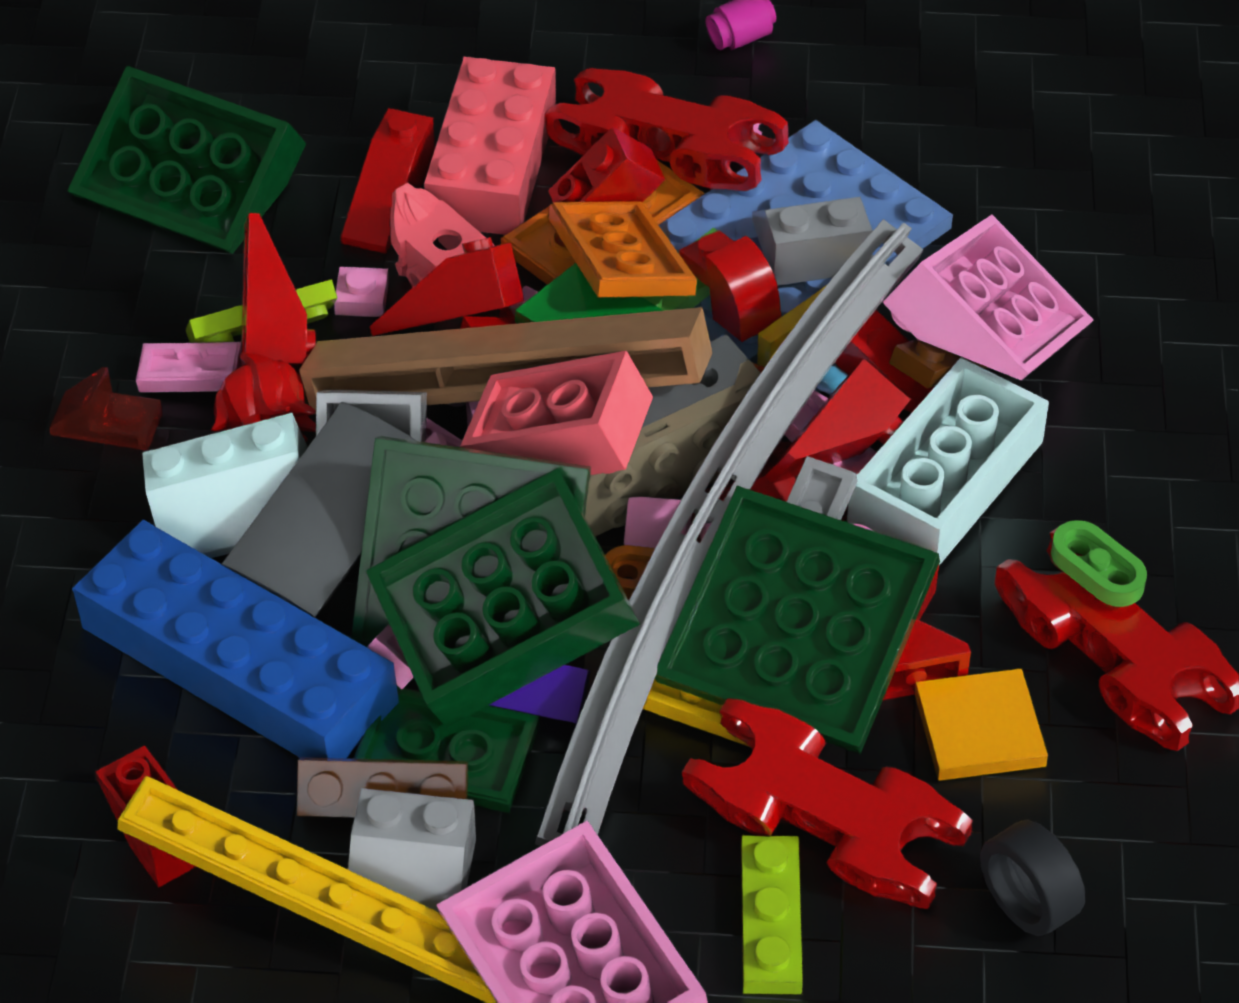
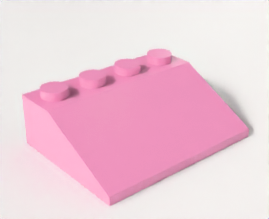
[883,215,1093,380]
[437,821,708,1003]

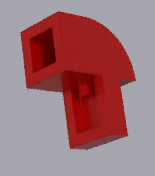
[679,230,782,342]

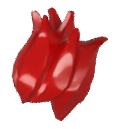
[211,352,316,442]

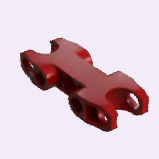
[545,68,789,191]
[994,528,1239,751]
[682,698,973,909]

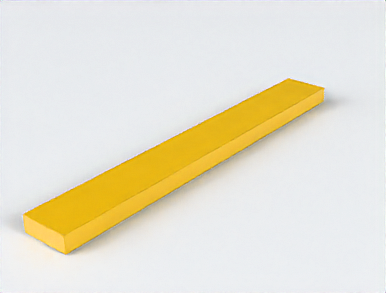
[117,776,497,1003]

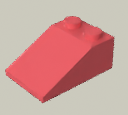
[460,351,653,475]

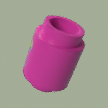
[706,0,776,50]

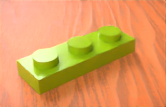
[186,279,338,343]
[741,836,803,994]

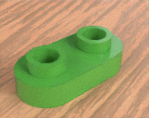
[1051,520,1147,607]

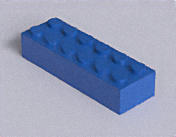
[72,520,399,758]

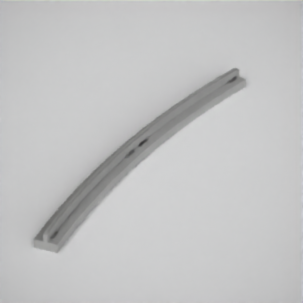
[535,219,924,846]

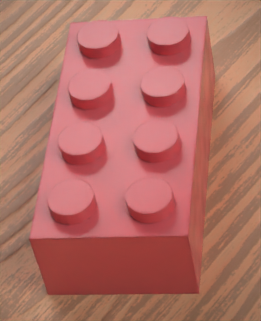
[424,57,556,235]

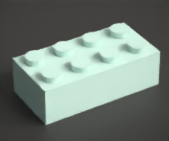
[847,358,1049,565]

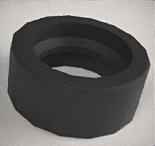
[980,819,1085,936]

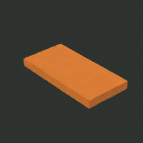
[501,159,705,285]
[549,202,697,297]

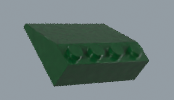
[68,66,306,254]
[366,468,640,727]

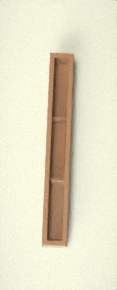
[299,307,713,415]

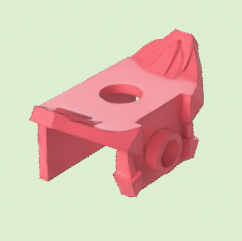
[391,183,495,287]

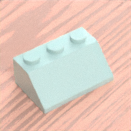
[142,413,308,558]

